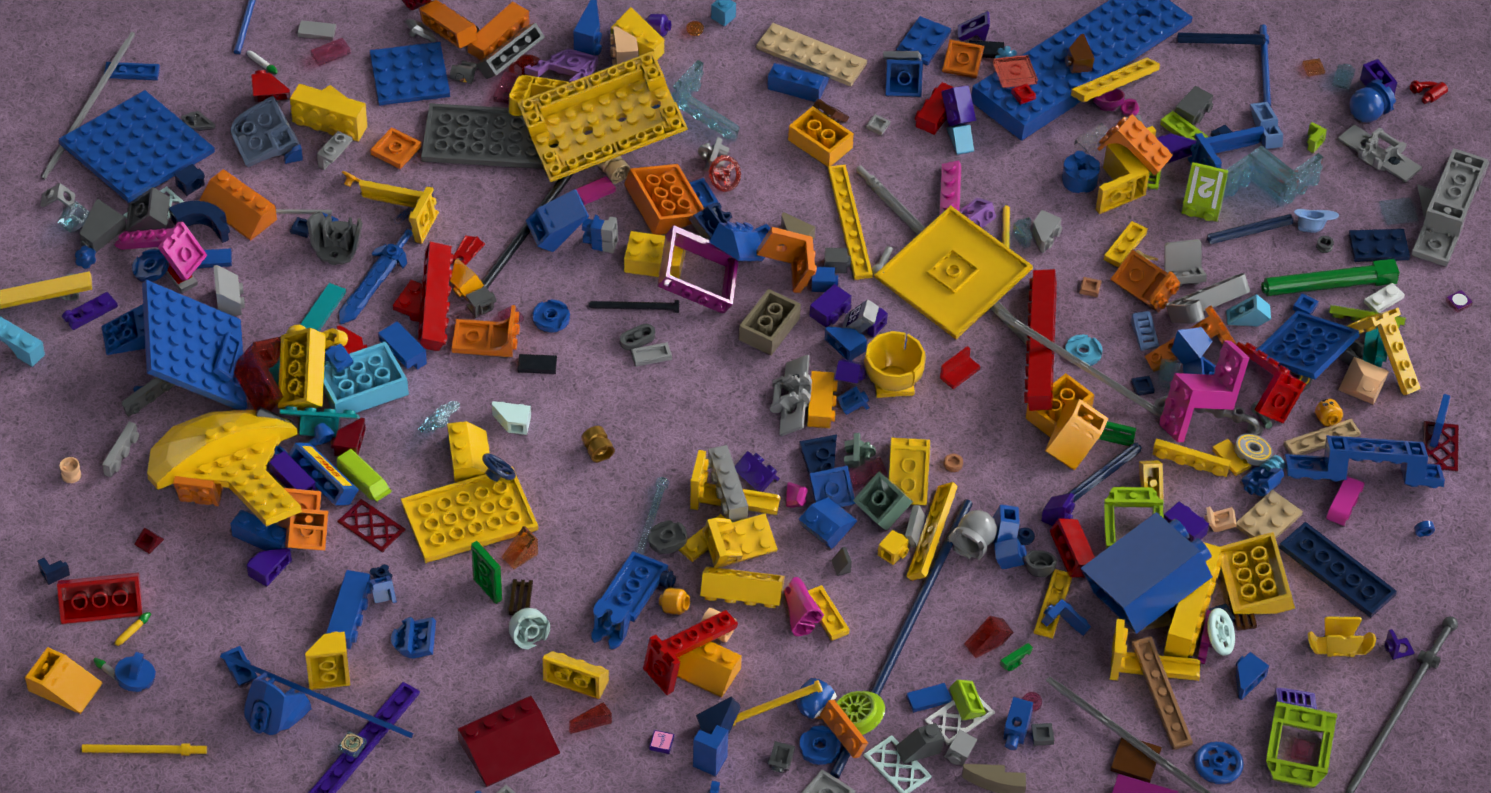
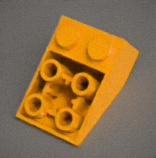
[1045,399,1108,470]
[25,647,103,714]

